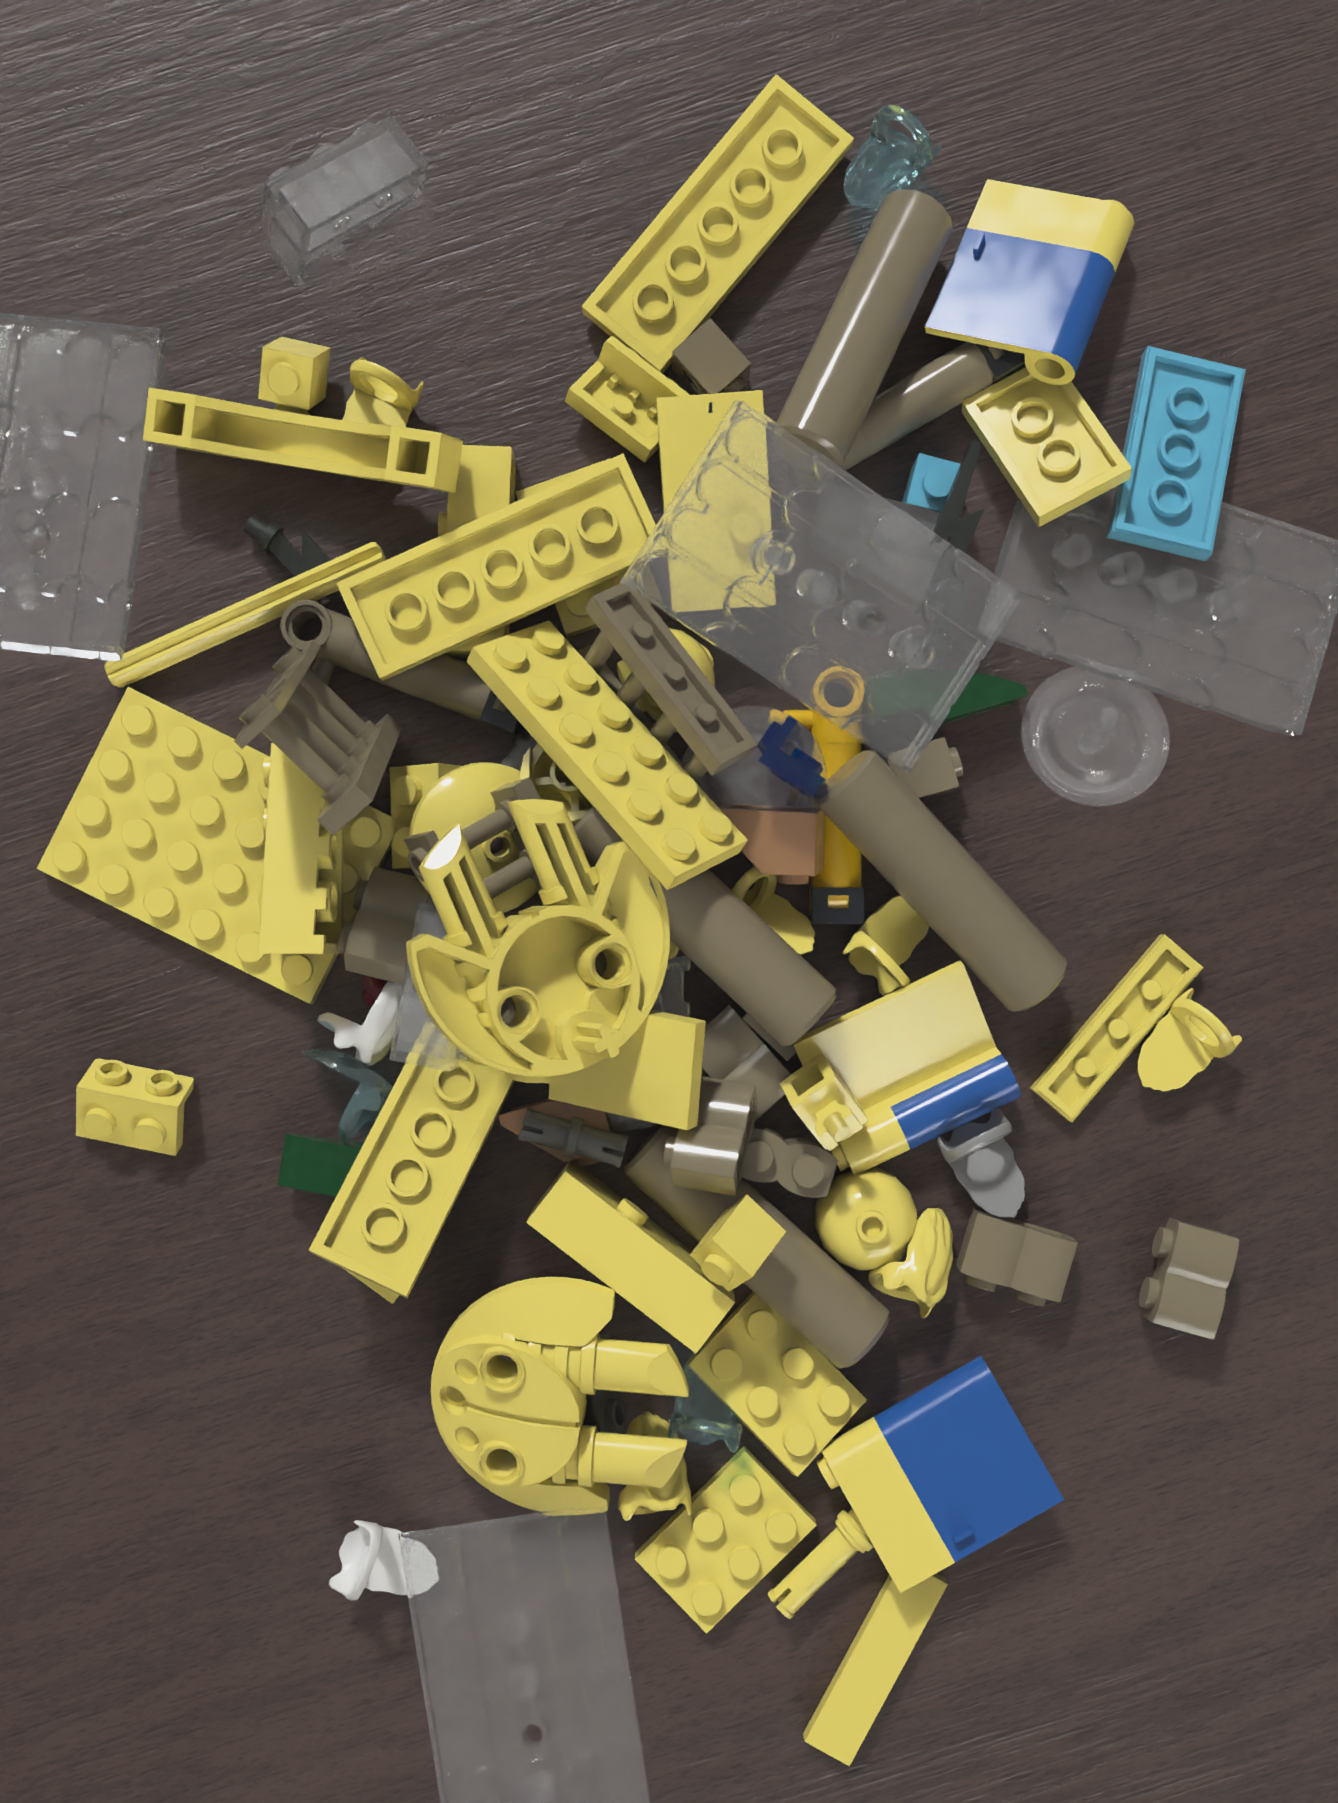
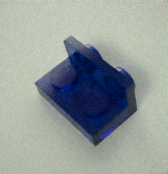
[757,716,826,802]

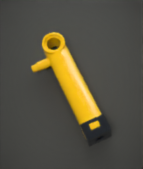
[769,666,865,924]

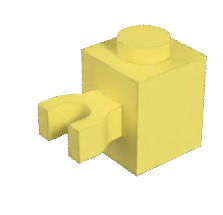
[258,337,331,415]
[780,1053,868,1151]
[690,1195,787,1292]

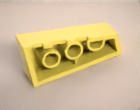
[258,743,344,954]

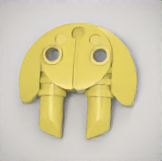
[406,799,670,1077]
[431,1277,689,1515]

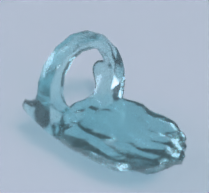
[843,104,942,209]
[300,1048,393,1143]
[668,1352,743,1452]

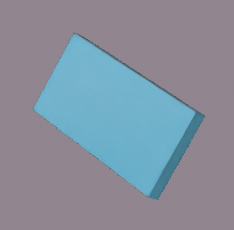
[1106,346,1246,561]

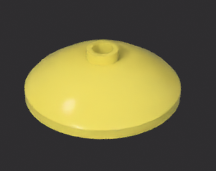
[409,762,539,913]

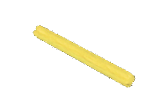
[104,542,386,688]

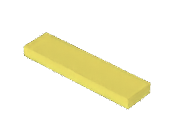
[1030,934,1204,1123]
[803,1573,948,1767]

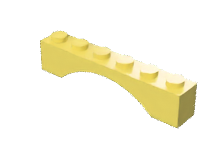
[143,388,463,493]

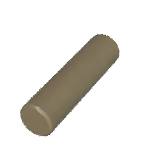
[770,189,953,475]
[817,750,1067,1012]
[574,806,837,1046]
[624,1124,890,1368]

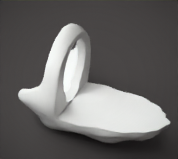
[318,974,414,1066]
[329,1520,440,1601]

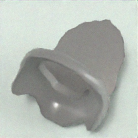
[937,1108,1025,1218]

